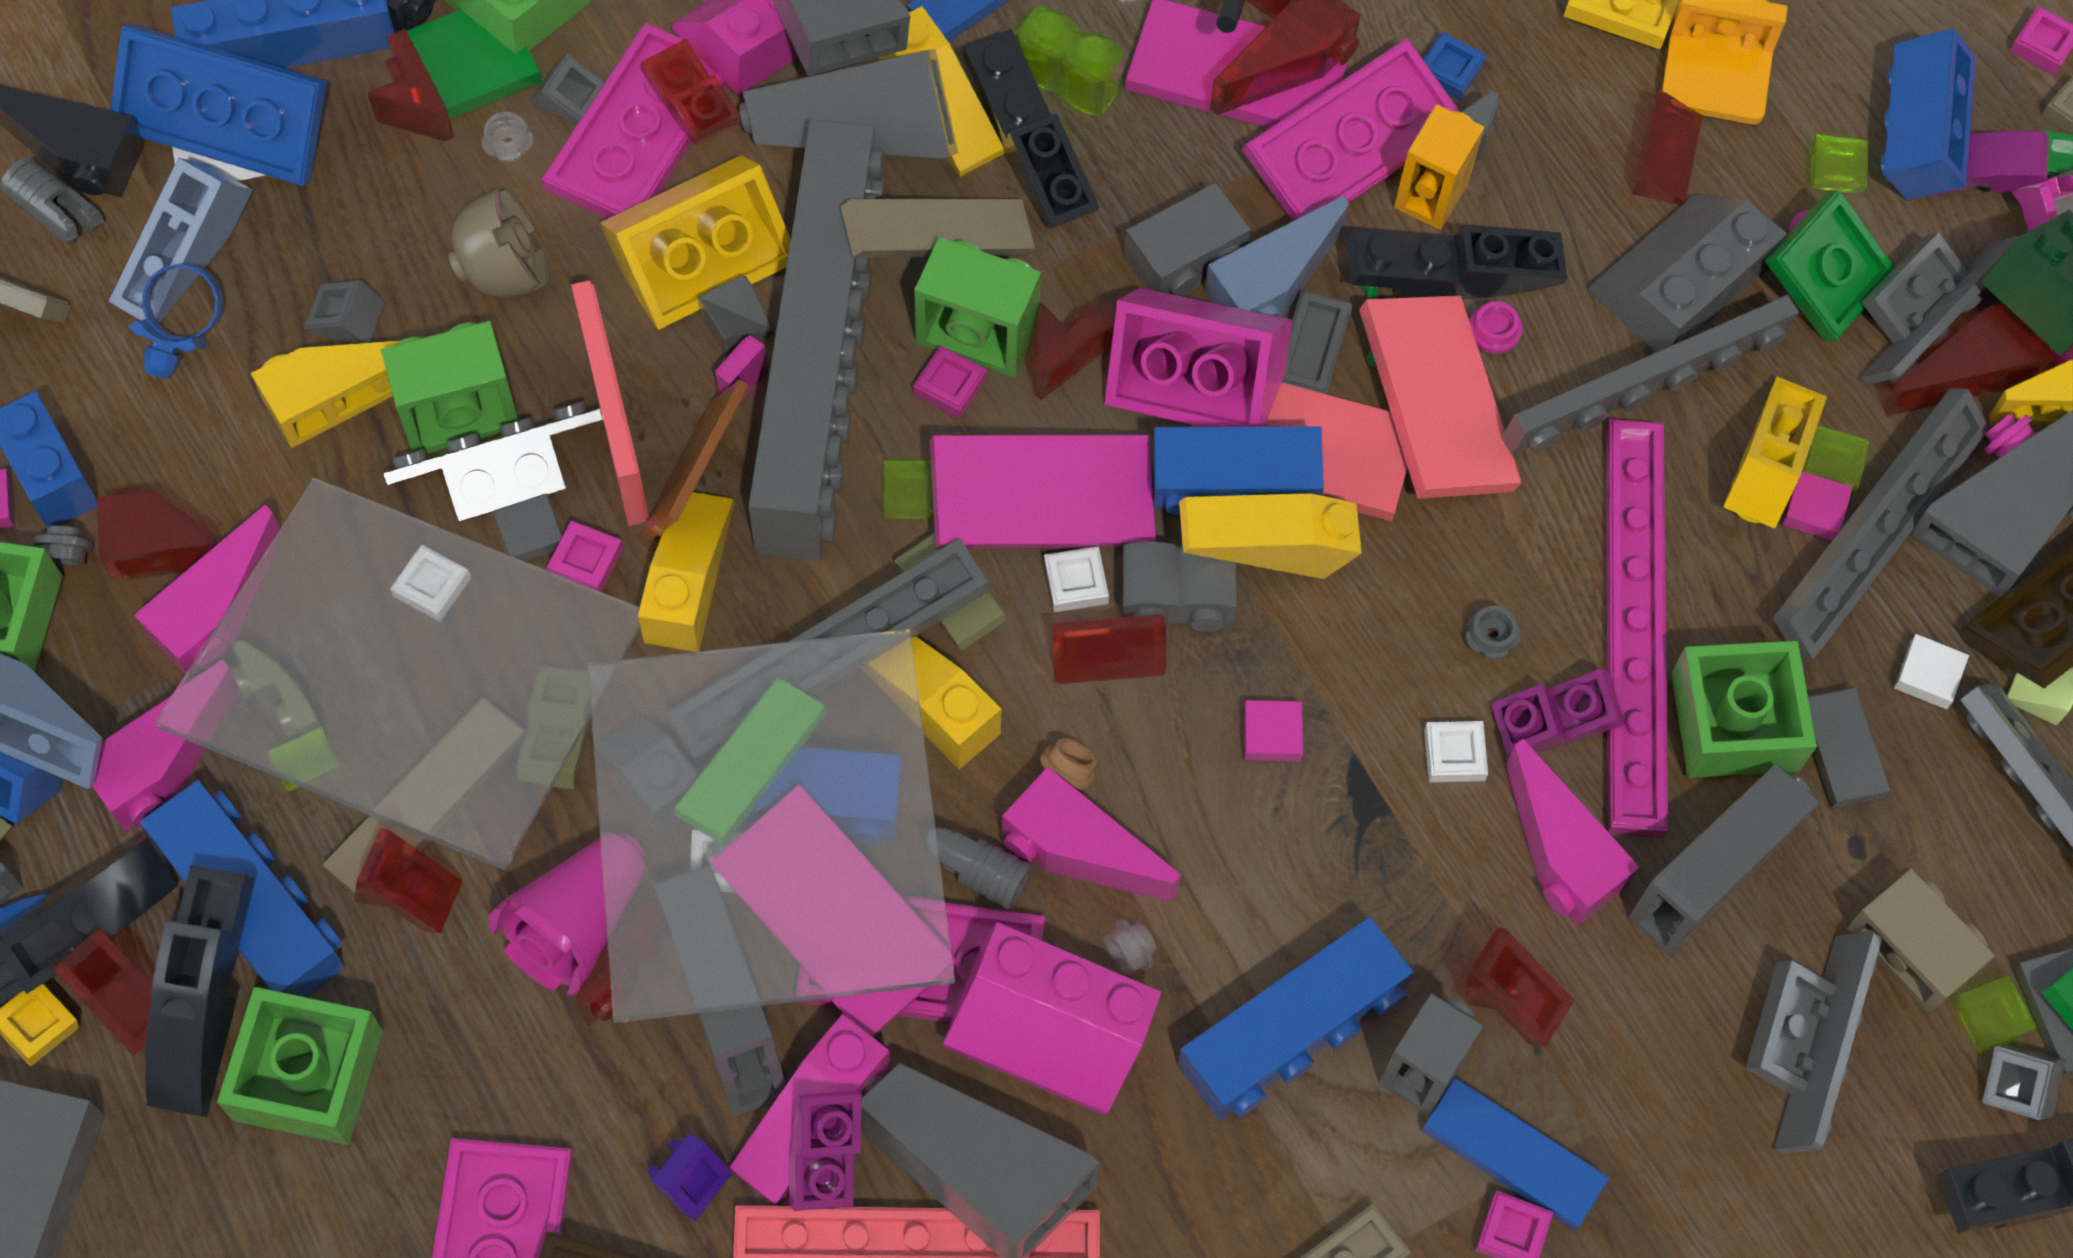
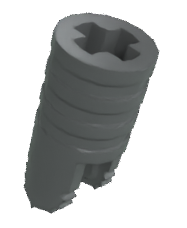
[0,156,105,245]
[926,827,1033,911]

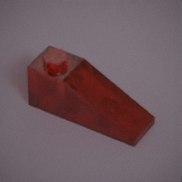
[1210,0,1361,115]
[1883,303,2054,416]

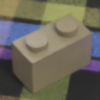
[1847,868,1995,1015]

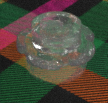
[481,112,534,162]
[1104,919,1156,975]

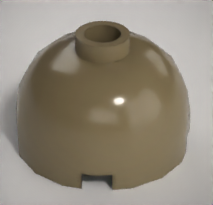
[449,189,550,299]

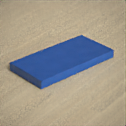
[110,23,327,186]

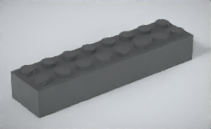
[749,119,885,561]

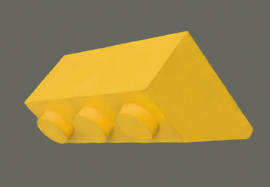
[600,155,791,330]

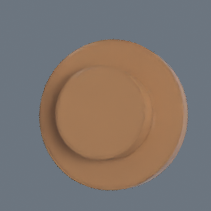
[1040,738,1097,790]

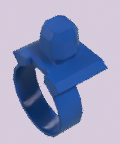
[128,264,224,379]

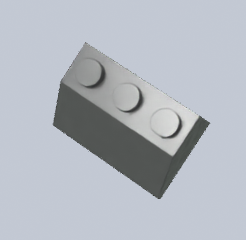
[1588,193,1787,352]

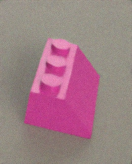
[672,0,799,95]
[1104,288,1293,427]
[941,922,1161,1116]

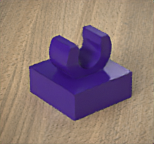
[648,1134,732,1221]

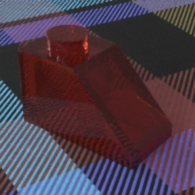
[97,489,218,581]

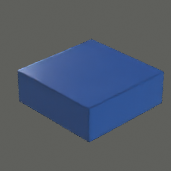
[1423,31,1487,101]

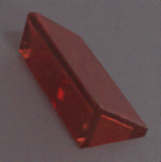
[1633,90,1702,206]
[1051,615,1166,684]

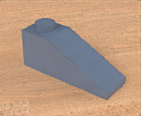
[109,157,253,323]
[1204,196,1350,317]
[0,654,102,789]

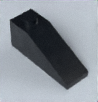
[0,85,145,197]

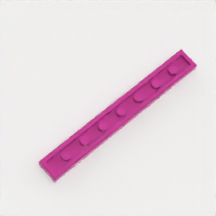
[1606,419,1668,838]

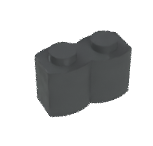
[1123,542,1236,632]

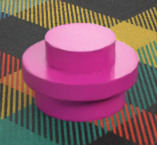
[1470,301,1522,354]
[1983,413,2037,458]

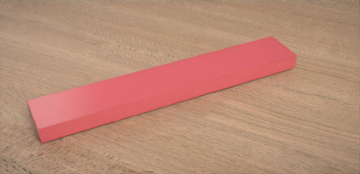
[733,1206,1100,1258]

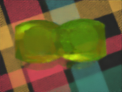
[1016,6,1124,116]

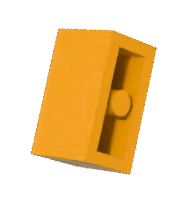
[1394,104,1484,230]

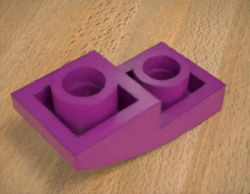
[1937,131,2049,196]
[1491,668,1625,756]
[788,1091,862,1211]

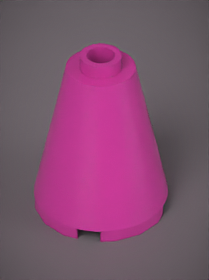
[488,834,647,995]

